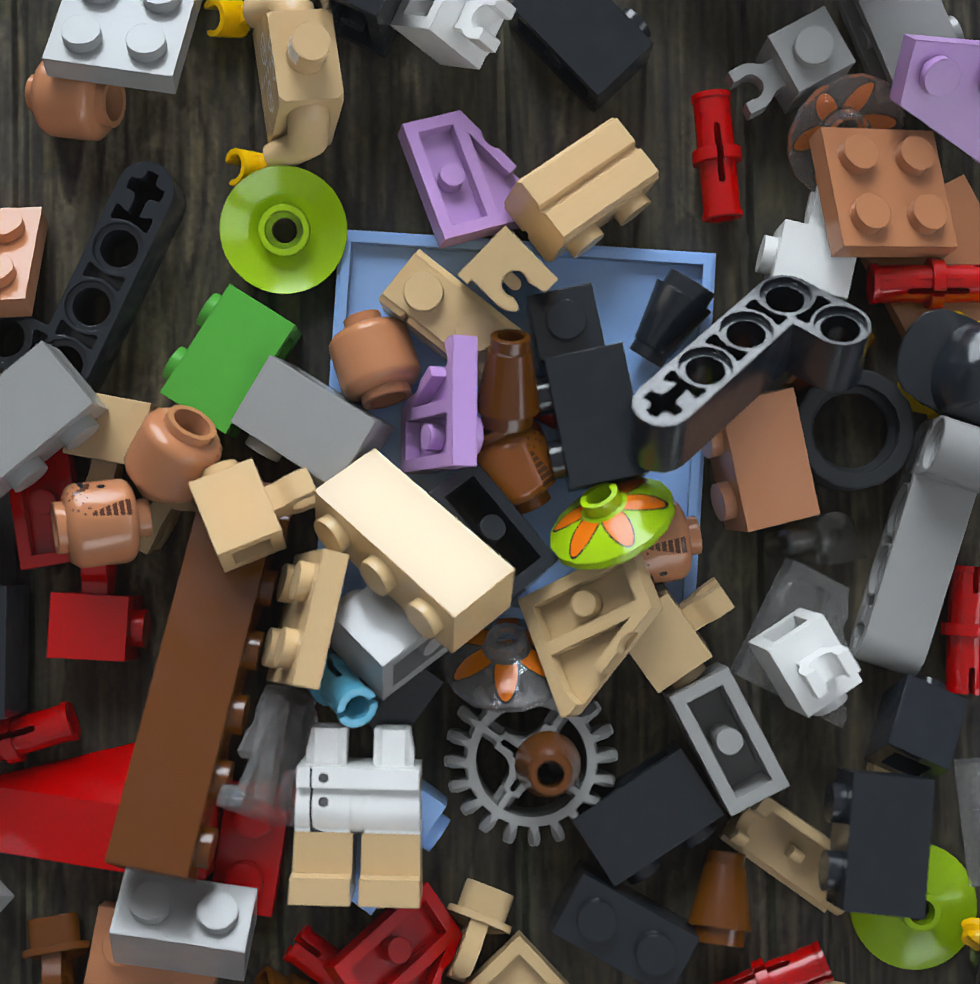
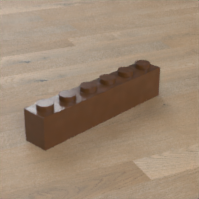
[104,482,295,883]

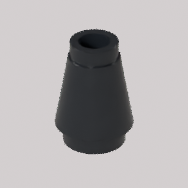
[629,268,715,369]

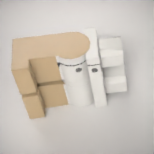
[288,722,423,908]

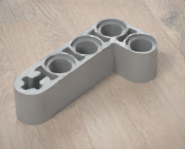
[849,415,980,676]

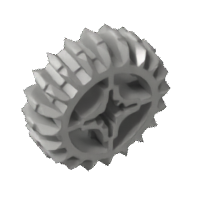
[444,670,618,846]

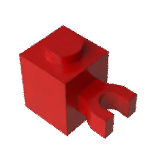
[46,564,151,662]

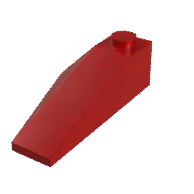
[0,742,229,880]

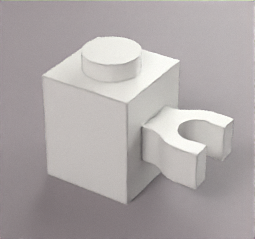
[390,0,516,70]
[755,185,857,301]
[747,607,863,718]

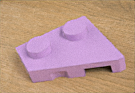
[889,34,980,164]
[397,110,519,249]
[401,335,484,474]

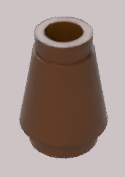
[477,329,541,433]
[515,731,581,798]
[687,849,752,947]

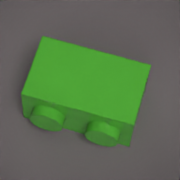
[160,284,302,439]

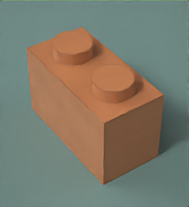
[701,387,820,532]

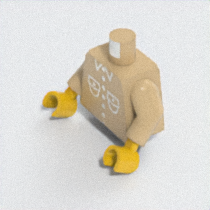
[204,0,344,186]

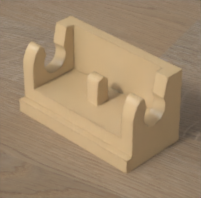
[457,226,558,311]
[718,796,845,916]

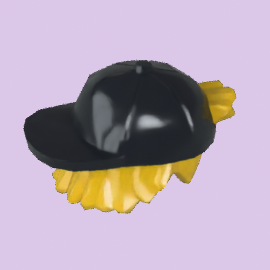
[895,308,980,427]

